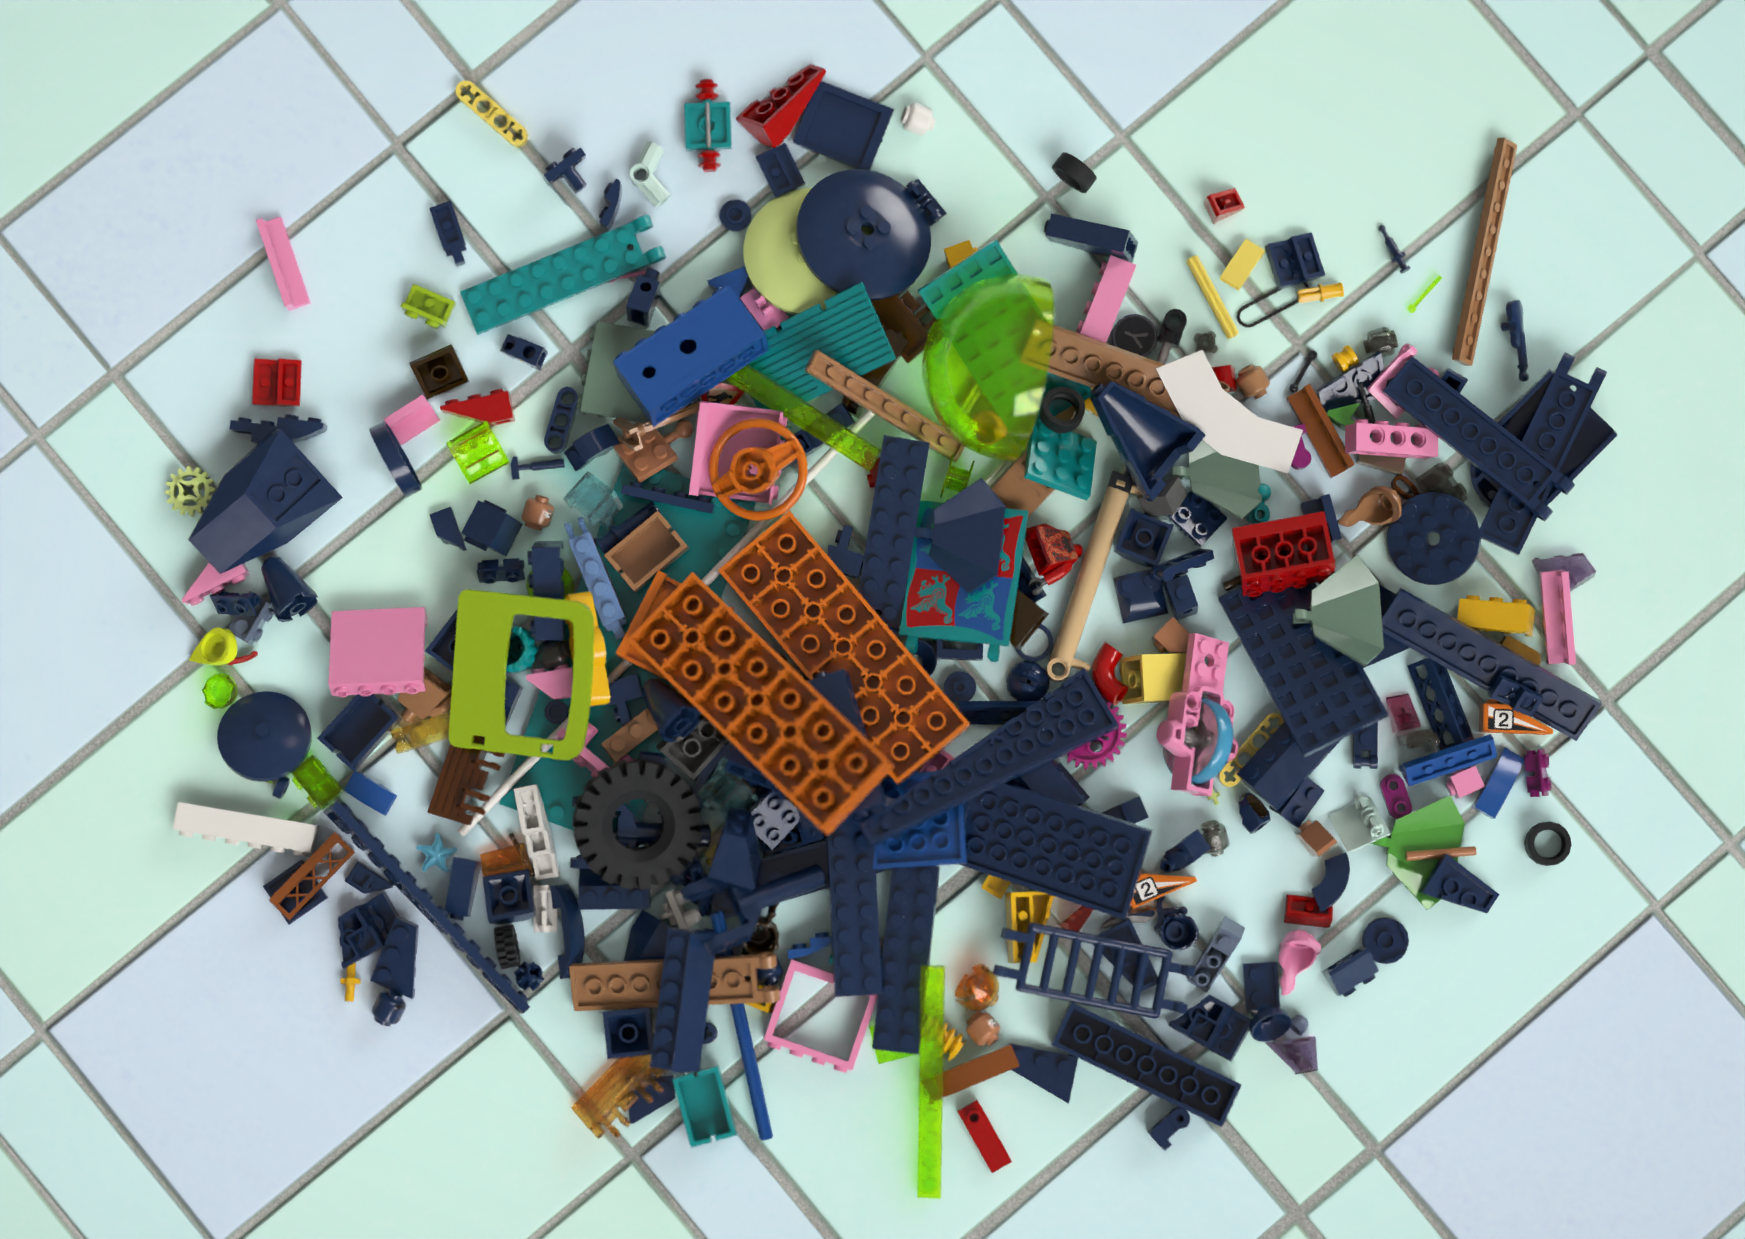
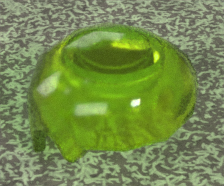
[202,673,238,709]

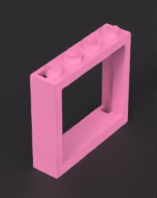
[764,959,878,1073]

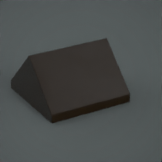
[409,344,469,400]

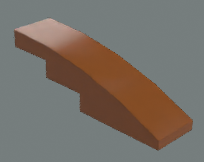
[922,1044,1020,1102]

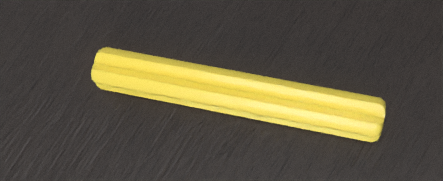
[1187,255,1239,339]

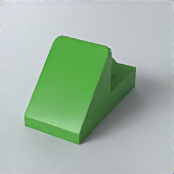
[1326,403,1360,431]

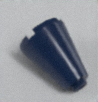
[261,556,318,622]
[641,678,701,742]

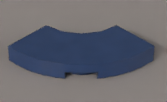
[1311,852,1350,912]

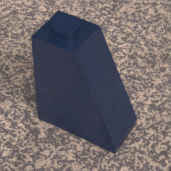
[445,857,482,921]

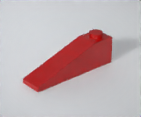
[735,64,826,148]

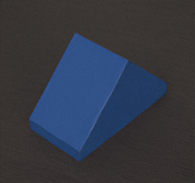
[707,266,749,299]

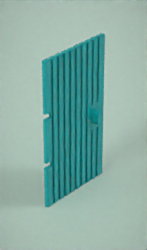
[740,282,896,413]

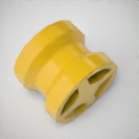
[1331,345,1359,373]

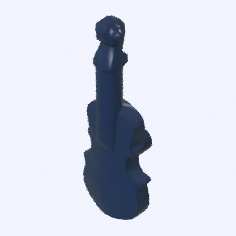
[1501,300,1529,382]

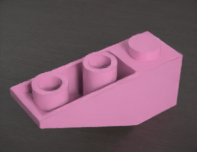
[182,563,250,606]

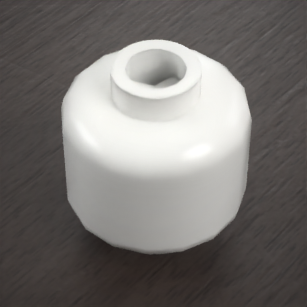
[900,103,936,136]

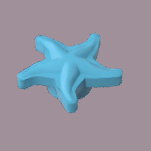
[416,833,457,873]

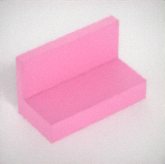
[384,395,440,445]

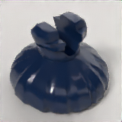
[1006,661,1050,701]

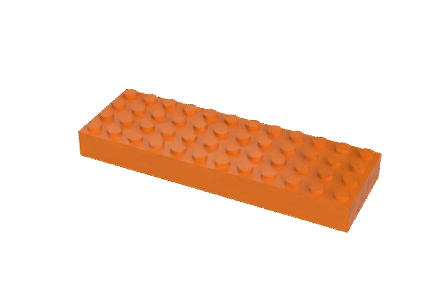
[718,510,970,786]
[627,572,895,835]

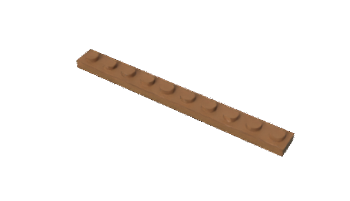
[1452,138,1518,366]

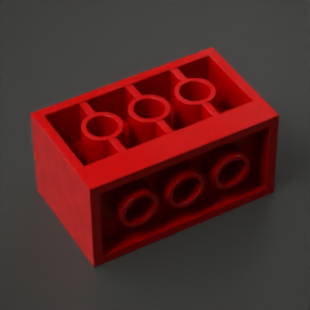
[1232,511,1335,597]

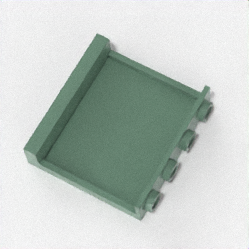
[577,321,664,429]

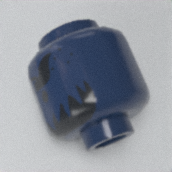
[371,990,406,1026]

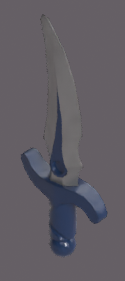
[1101,896,1188,930]

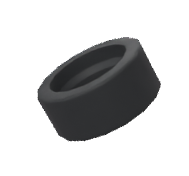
[1052,152,1097,193]
[1039,386,1085,433]
[1524,822,1572,866]

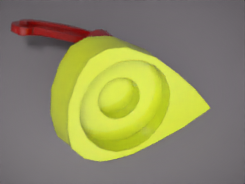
[189,627,258,666]

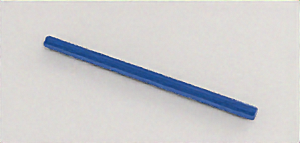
[710,911,773,1141]

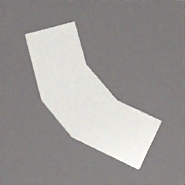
[1156,350,1303,473]

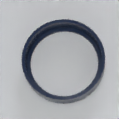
[369,421,423,498]

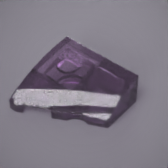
[1532,553,1596,592]

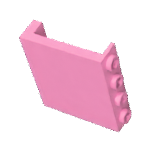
[689,401,788,505]
[328,607,428,697]

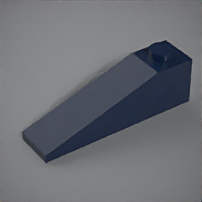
[624,909,673,1009]

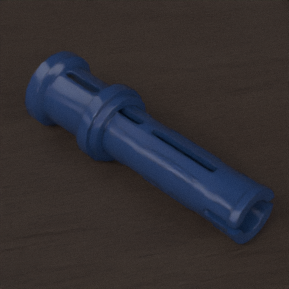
[594,501,661,554]

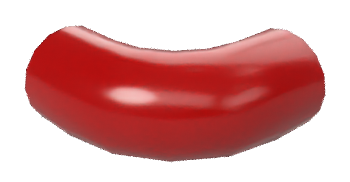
[1092,642,1128,705]

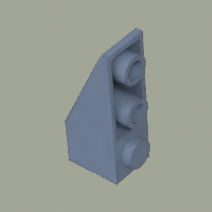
[1187,916,1245,992]

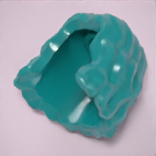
[506,626,538,673]

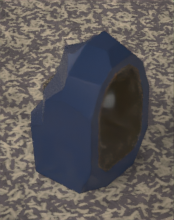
[1238,792,1271,835]

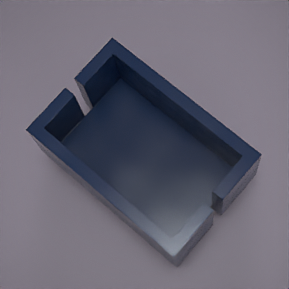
[317,694,402,770]

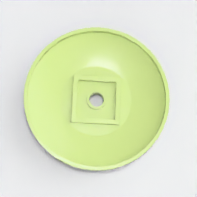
[743,188,872,315]

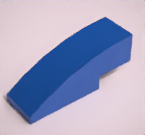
[1472,747,1525,819]

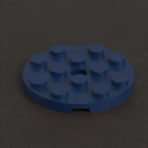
[1387,492,1481,585]

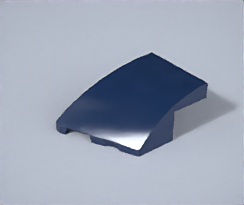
[338,892,400,969]
[1168,995,1251,1062]

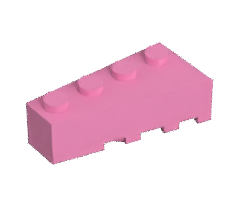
[1076,255,1136,343]

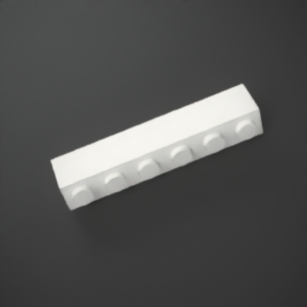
[173,802,319,857]

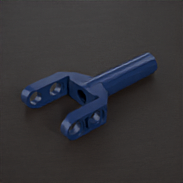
[570,796,711,869]
[680,864,825,955]

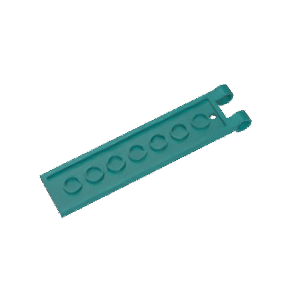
[460,215,666,335]

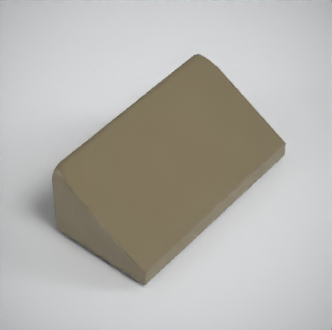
[1356,454,1406,475]

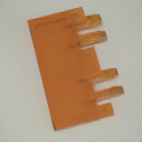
[571,1055,665,1139]

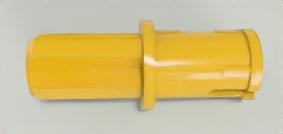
[1297,282,1344,303]

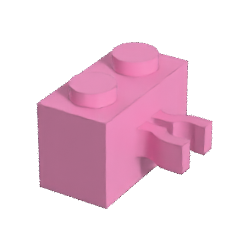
[740,288,789,331]

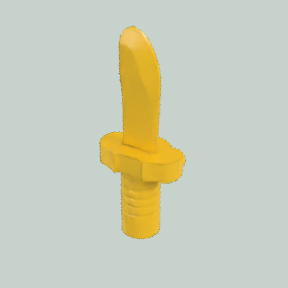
[340,963,361,1002]

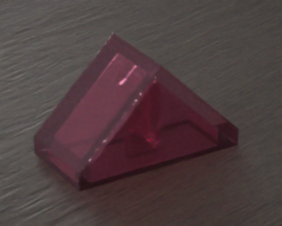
[1386,693,1421,733]

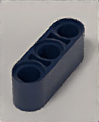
[544,387,579,454]

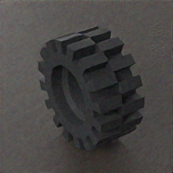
[494,924,521,969]

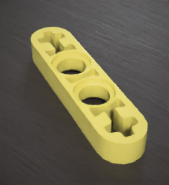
[455,80,528,147]
[1218,713,1284,787]

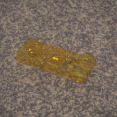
[391,712,450,754]

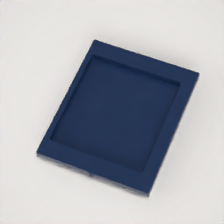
[793,81,894,170]

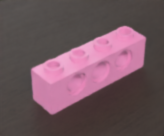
[1345,419,1438,459]

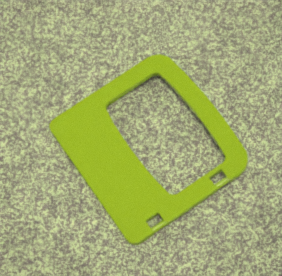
[448,589,594,760]

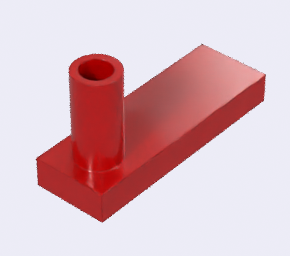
[957,1100,1012,1173]

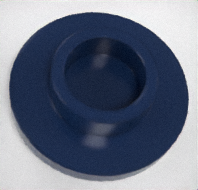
[719,199,752,232]
[944,671,976,704]

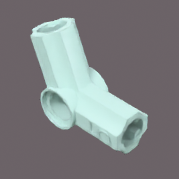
[630,141,671,208]

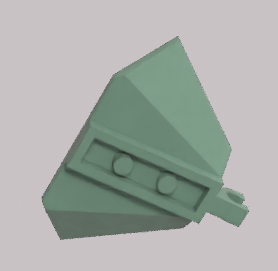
[1171,440,1262,519]
[1292,554,1384,666]

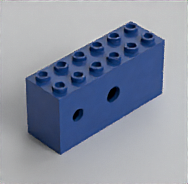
[613,285,769,427]

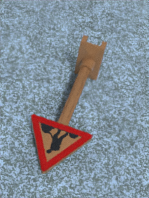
[613,382,747,451]

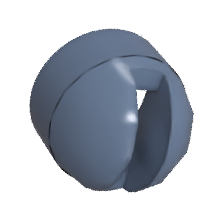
[1290,1015,1309,1036]

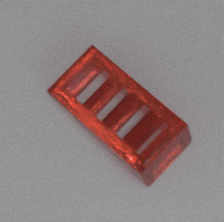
[1059,906,1094,932]

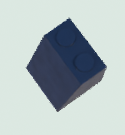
[708,806,761,890]

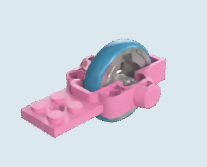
[1157,633,1238,796]

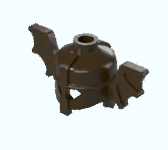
[743,903,780,955]

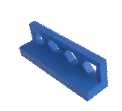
[1399,734,1497,786]

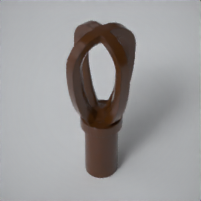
[1391,475,1420,500]

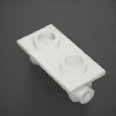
[534,885,558,932]

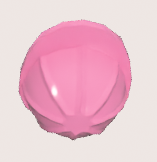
[1278,930,1321,996]

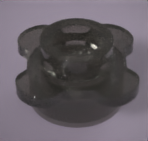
[1193,331,1218,354]

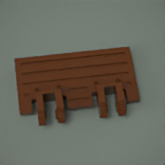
[871,281,944,363]
[427,735,505,826]

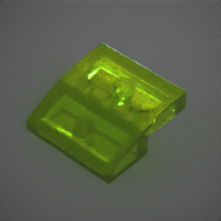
[446,421,510,484]

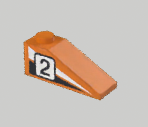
[1479,699,1553,735]
[1130,874,1197,909]

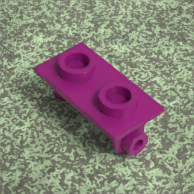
[1524,749,1552,797]

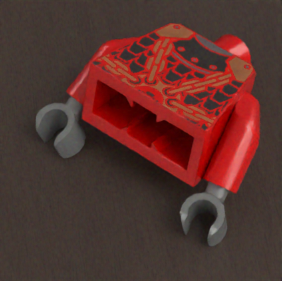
[1025,523,1083,595]

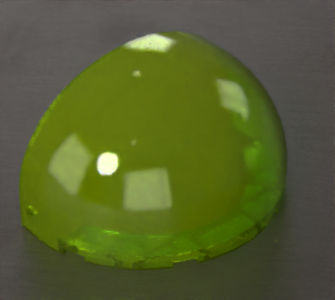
[922,274,1054,462]

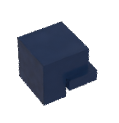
[461,500,523,557]

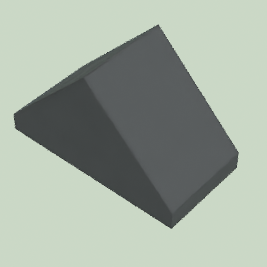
[1137,475,1187,516]

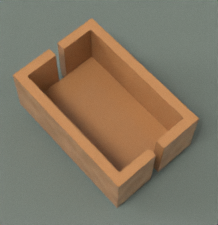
[604,511,689,593]

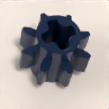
[514,961,544,991]

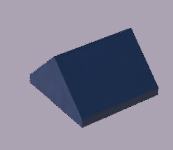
[603,1007,654,1059]

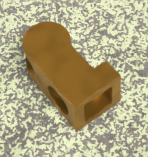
[1500,635,1541,665]

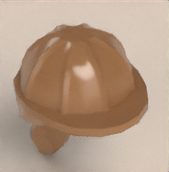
[1337,486,1402,527]

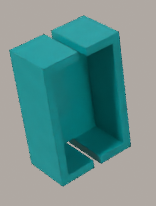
[672,1065,737,1148]

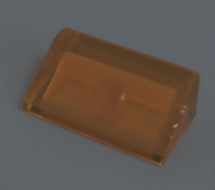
[480,843,531,877]

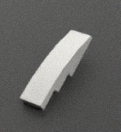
[514,784,561,881]

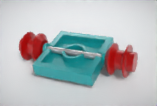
[684,79,732,172]

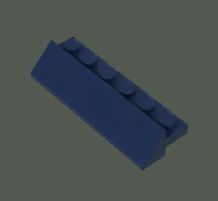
[650,927,718,1073]

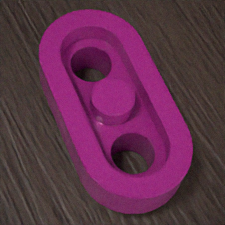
[1380,774,1412,819]

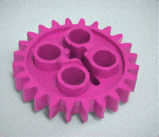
[1060,697,1127,770]

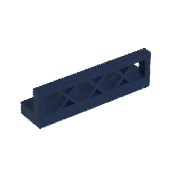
[1407,658,1474,751]

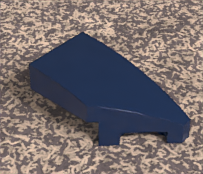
[429,507,467,551]

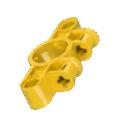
[565,591,610,706]

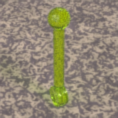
[1407,275,1442,313]

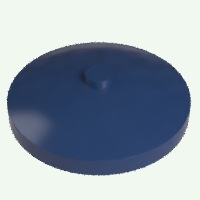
[217,691,312,782]

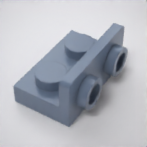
[228,591,274,645]

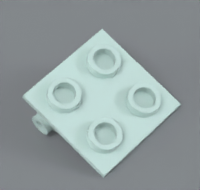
[1328,794,1391,853]

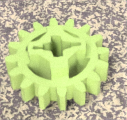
[164,466,216,517]

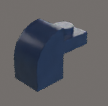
[564,423,620,472]
[828,525,864,579]
[606,673,643,726]

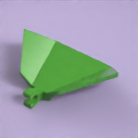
[1370,795,1465,910]

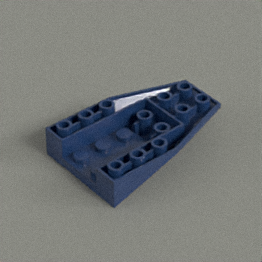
[188,428,343,574]

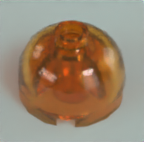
[954,963,1000,1011]

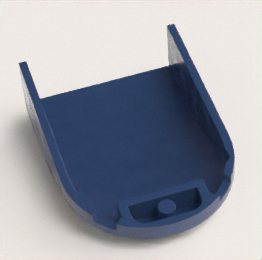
[1470,368,1618,507]

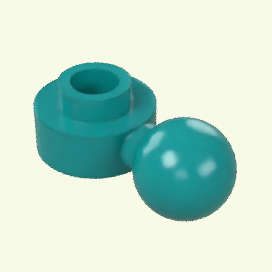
[1246,483,1271,525]

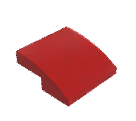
[252,358,302,406]

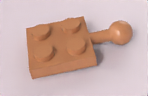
[614,420,693,483]

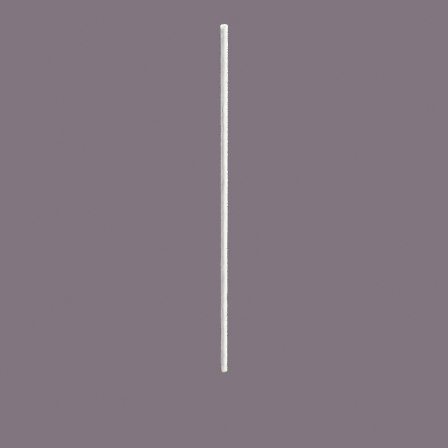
[457,410,875,837]

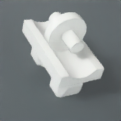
[660,889,702,930]

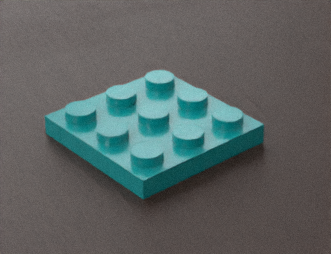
[1024,418,1097,501]

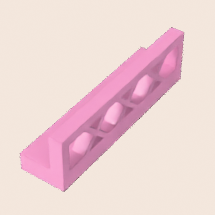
[256,216,311,311]
[1539,570,1576,665]

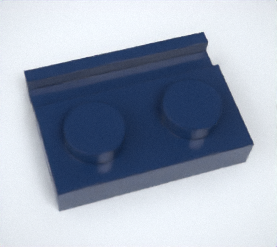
[755,143,805,198]
[1242,962,1280,1011]

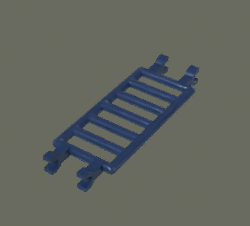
[993,922,1195,1019]

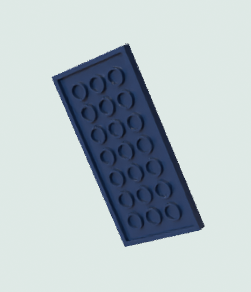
[959,782,1153,920]

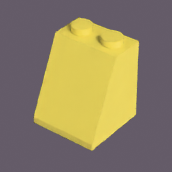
[1119,653,1187,705]

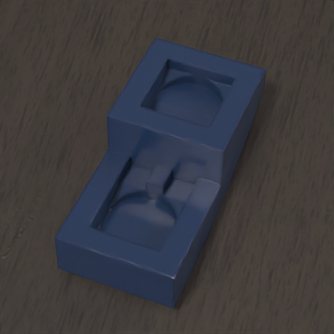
[1487,675,1543,717]

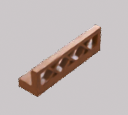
[1286,384,1355,478]
[269,832,355,921]

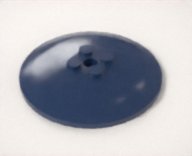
[796,169,931,300]

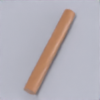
[1405,846,1477,861]

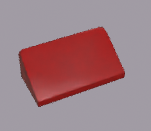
[1284,894,1333,928]

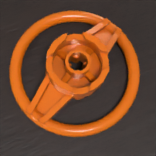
[709,418,808,521]

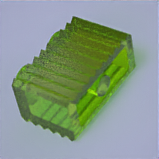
[292,755,345,809]

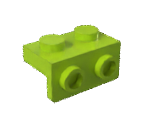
[400,284,456,329]

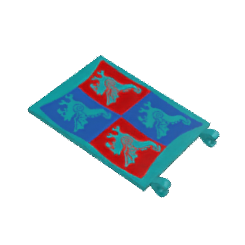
[899,501,1029,662]

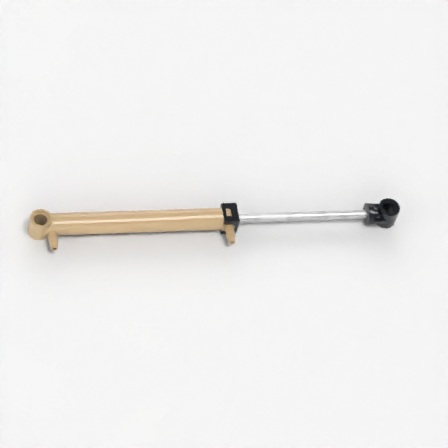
[1046,309,1187,682]

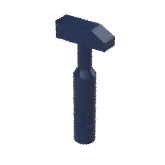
[510,456,565,480]

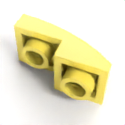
[1220,239,1265,291]

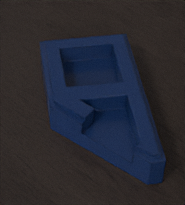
[345,861,394,894]

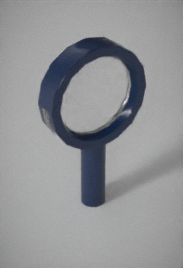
[1015,624,1053,662]

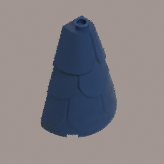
[1090,381,1206,501]

